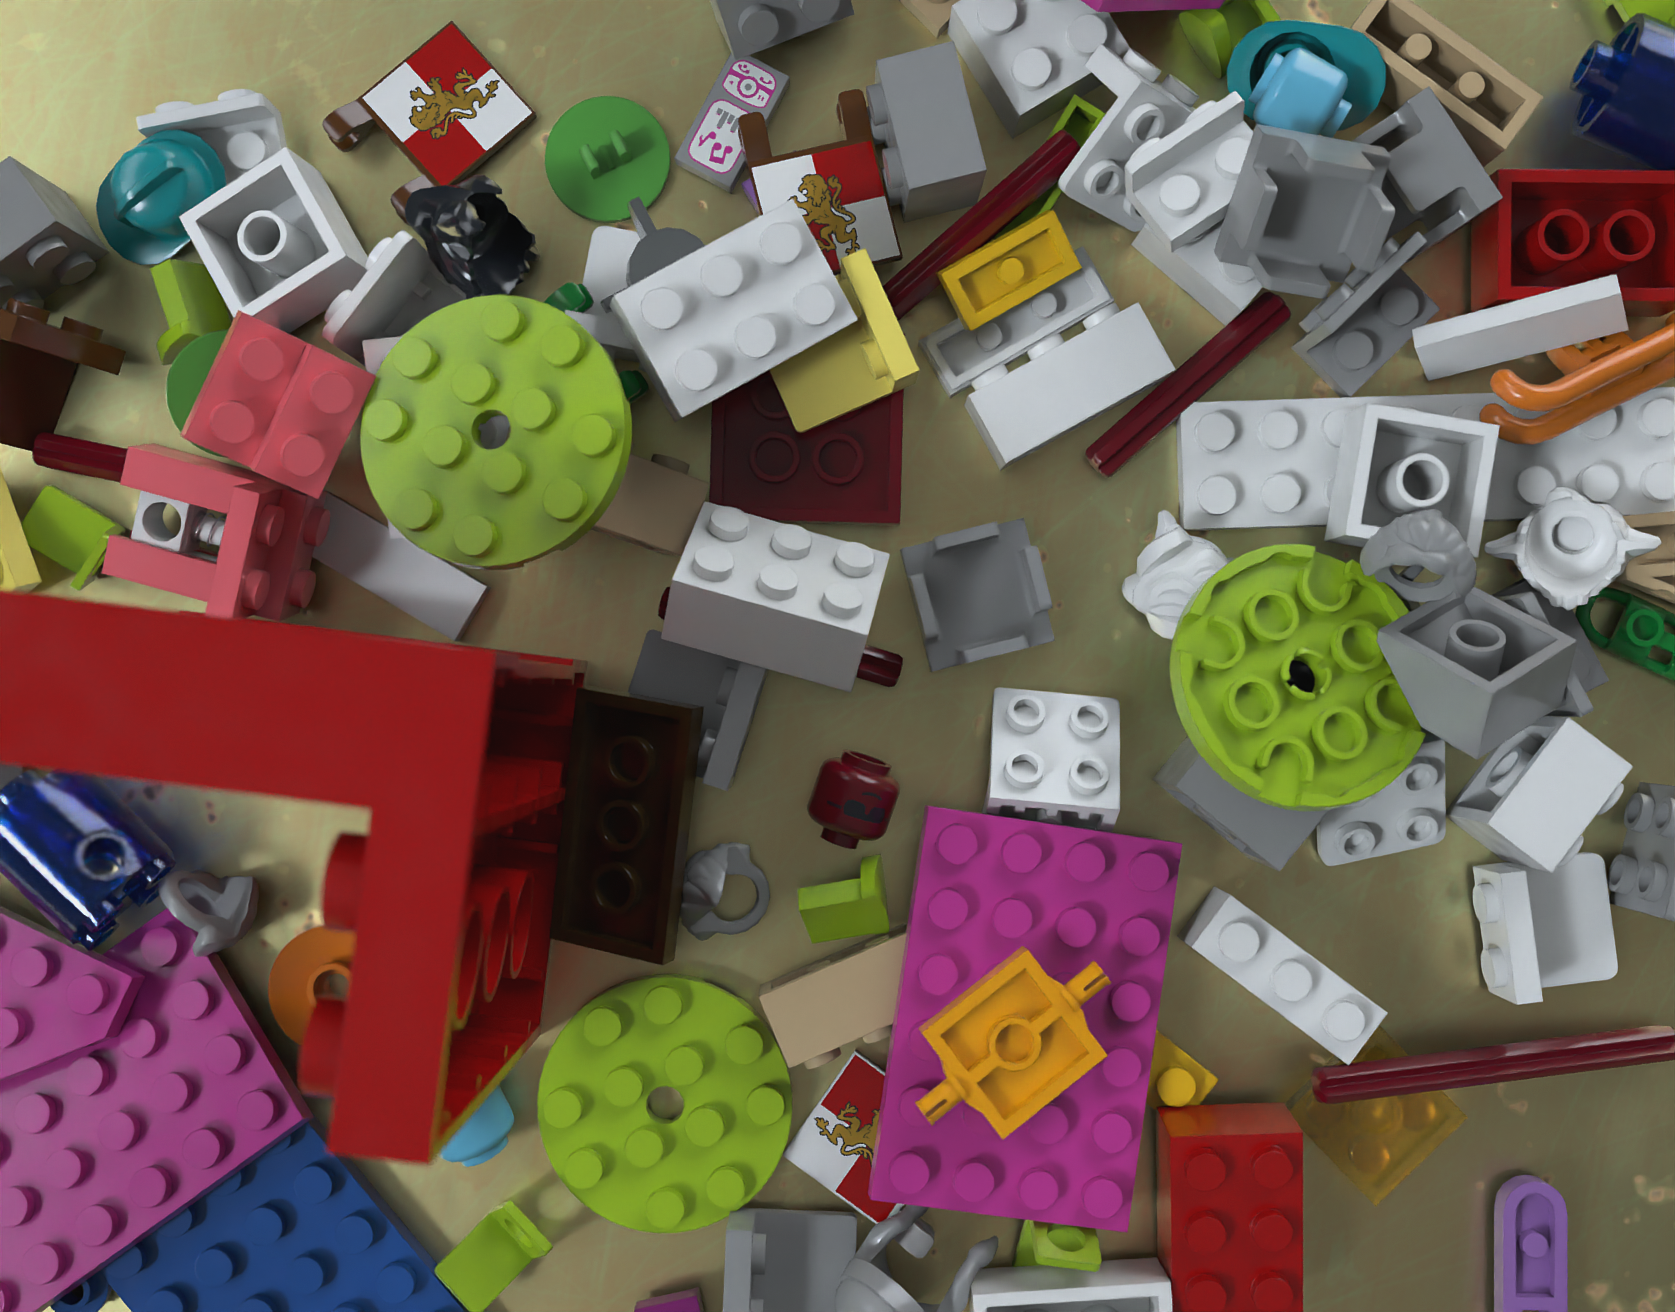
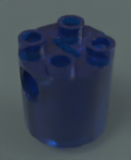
[1570,13,1675,171]
[0,769,176,951]

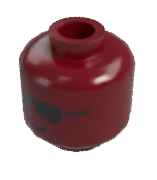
[807,749,900,849]

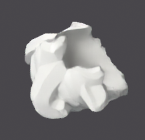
[1484,487,1662,611]
[1122,510,1234,640]

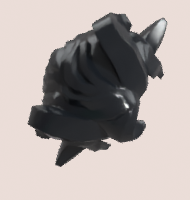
[404,175,540,299]

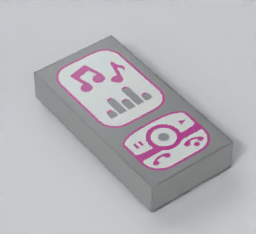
[674,52,790,193]

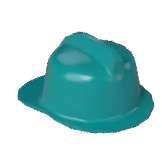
[1227,20,1386,131]
[96,130,226,265]

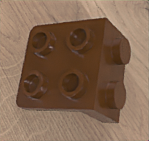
[0,298,126,451]

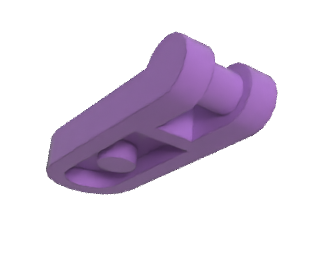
[1494,1174,1568,1312]

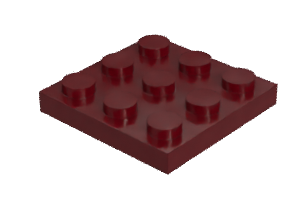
[709,333,905,526]

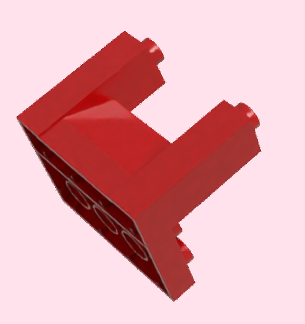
[0,589,588,1166]

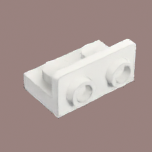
[136,89,287,185]
[1125,91,1253,253]

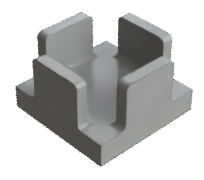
[1352,86,1503,263]
[1214,124,1395,299]
[900,518,1055,672]

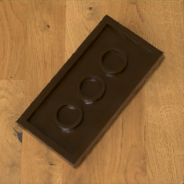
[549,685,704,966]

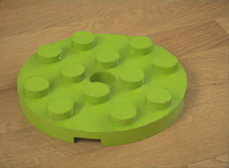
[361,295,632,570]
[1170,544,1426,811]
[537,974,793,1233]

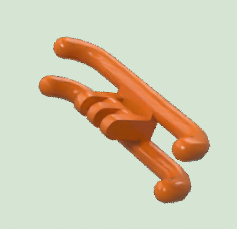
[1479,313,1675,445]

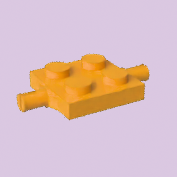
[915,946,1111,1139]

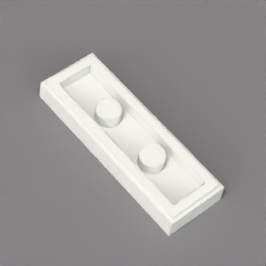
[918,246,1115,399]
[1412,274,1629,381]
[312,490,491,642]

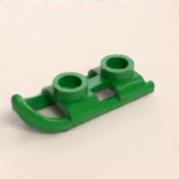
[1575,587,1675,682]

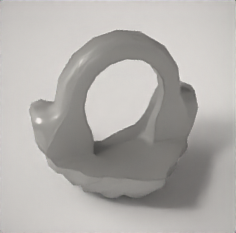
[1360,509,1477,602]
[680,842,770,941]
[159,870,259,957]

